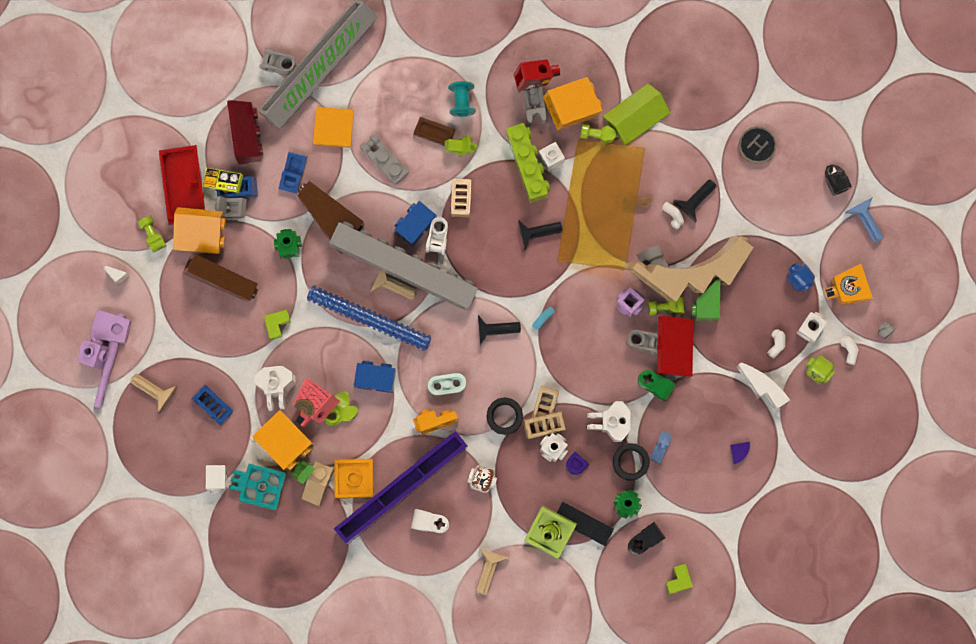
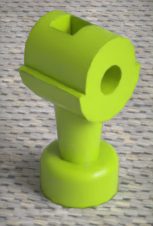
[580,124,616,145]
[137,216,167,253]
[648,297,685,316]

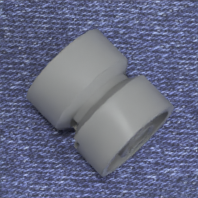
[637,245,669,268]

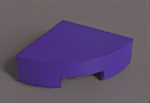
[730,442,750,464]

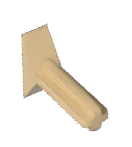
[371,270,417,300]
[131,374,177,413]
[476,548,509,595]

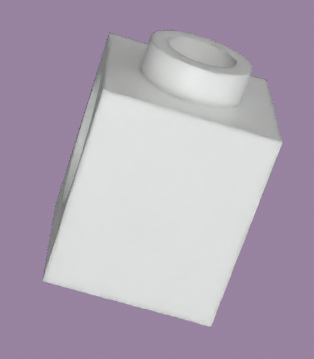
[538,142,565,172]
[796,312,827,344]
[206,465,228,494]

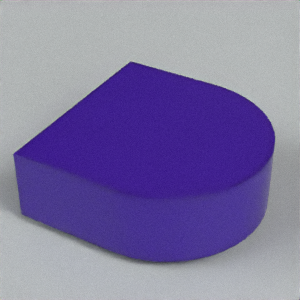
[566,452,589,475]

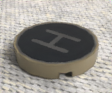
[739,126,777,164]

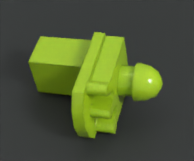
[445,135,478,157]

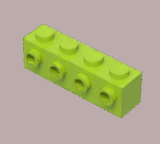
[506,123,550,204]

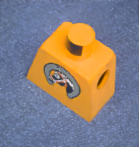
[824,264,873,305]

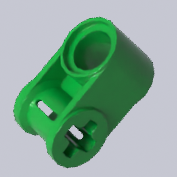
[638,370,676,402]

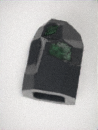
[825,164,852,196]

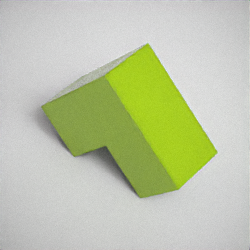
[264,310,291,340]
[665,563,693,594]

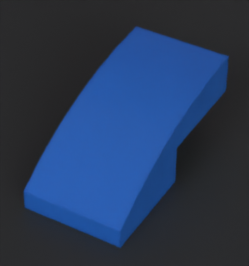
[278,151,308,194]

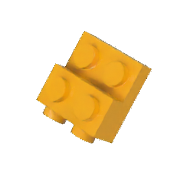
[413,409,458,435]

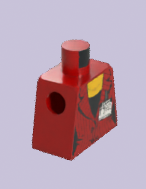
[513,59,560,92]

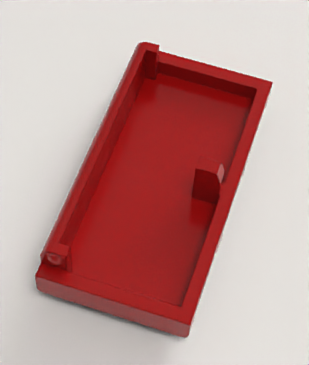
[159,145,205,225]

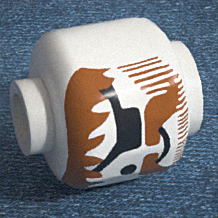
[468,465,497,493]

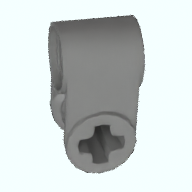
[259,49,297,76]
[626,330,658,355]

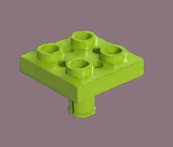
[524,506,577,559]

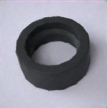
[486,397,523,435]
[613,443,650,481]

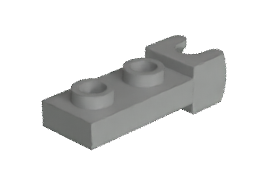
[523,87,547,126]

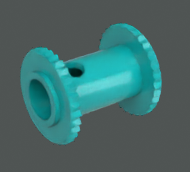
[448,81,476,117]

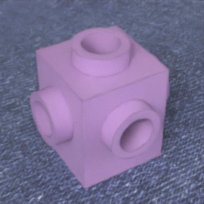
[616,287,644,317]
[77,338,109,369]

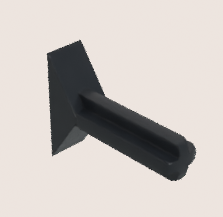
[673,179,717,223]
[518,220,563,250]
[478,315,521,347]

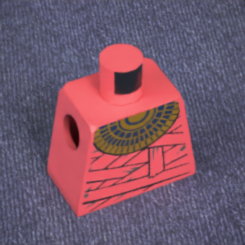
[293,378,340,428]

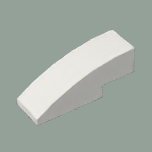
[737,363,790,411]

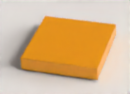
[313,107,354,148]
[334,459,374,499]

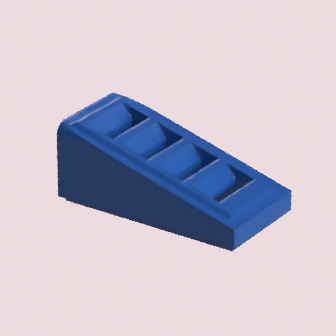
[217,176,258,198]
[191,385,233,425]

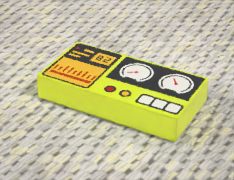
[202,168,243,193]

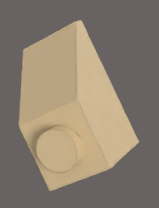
[302,461,334,506]

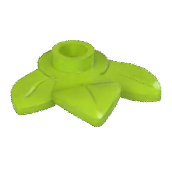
[324,391,358,426]

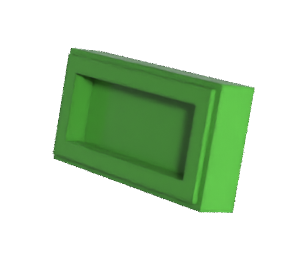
[291,460,315,484]

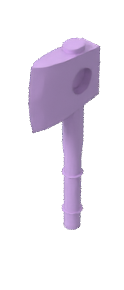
[91,310,131,409]

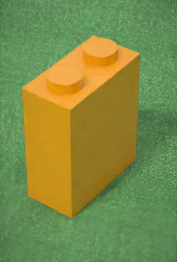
[543,77,603,131]
[173,207,226,254]
[252,410,313,471]

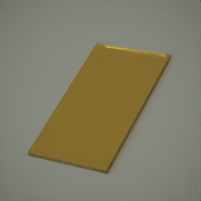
[557,140,645,270]

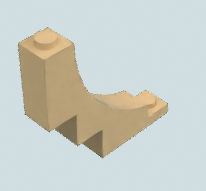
[626,235,754,302]

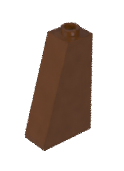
[297,181,364,255]
[182,254,258,302]

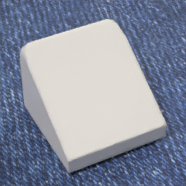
[104,266,129,285]

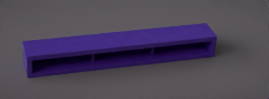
[334,431,468,545]

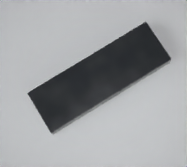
[557,502,614,547]

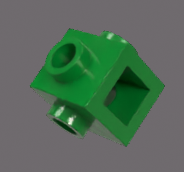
[274,229,302,259]
[613,489,642,519]

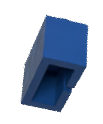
[394,201,437,247]
[354,361,396,393]

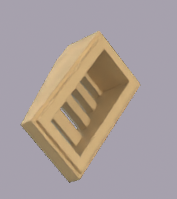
[451,179,471,217]
[530,385,559,429]
[522,411,566,439]

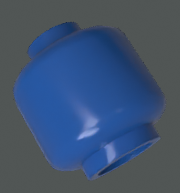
[786,263,815,292]

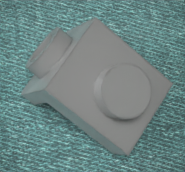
[215,196,247,219]

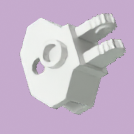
[254,366,296,411]
[587,401,630,442]

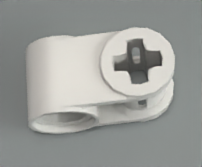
[426,217,448,256]
[411,509,449,533]

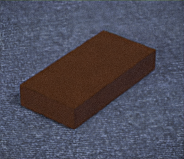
[413,117,455,146]

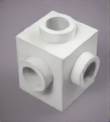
[540,433,568,462]

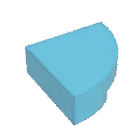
[531,306,555,330]

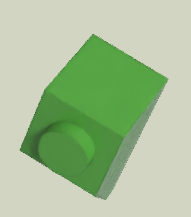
[692,280,720,321]

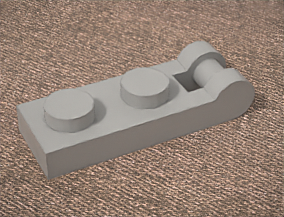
[359,134,409,185]

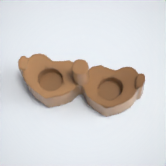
[623,195,653,210]

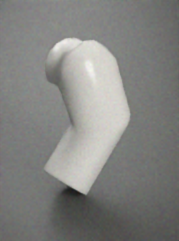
[662,202,684,229]
[767,329,785,359]
[840,337,859,365]

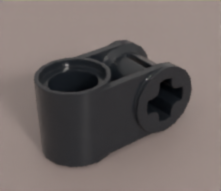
[628,522,666,555]

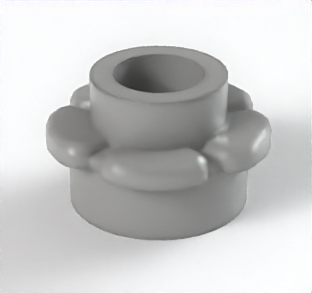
[878,322,896,339]

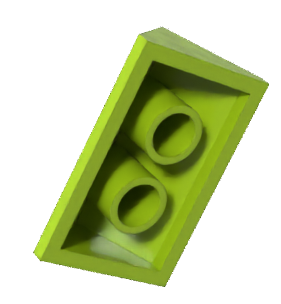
[603,83,671,146]

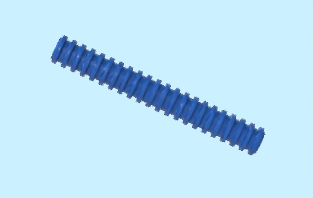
[307,285,431,351]

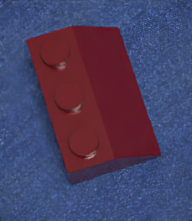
[227,100,264,165]

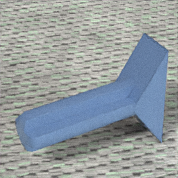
[845,197,883,243]
[650,431,672,463]

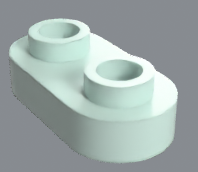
[428,373,466,396]

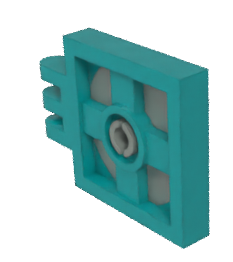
[228,463,287,511]

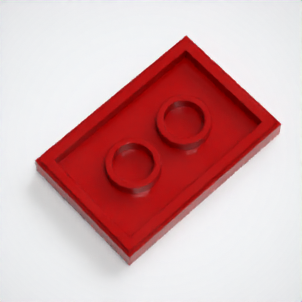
[657,316,694,377]

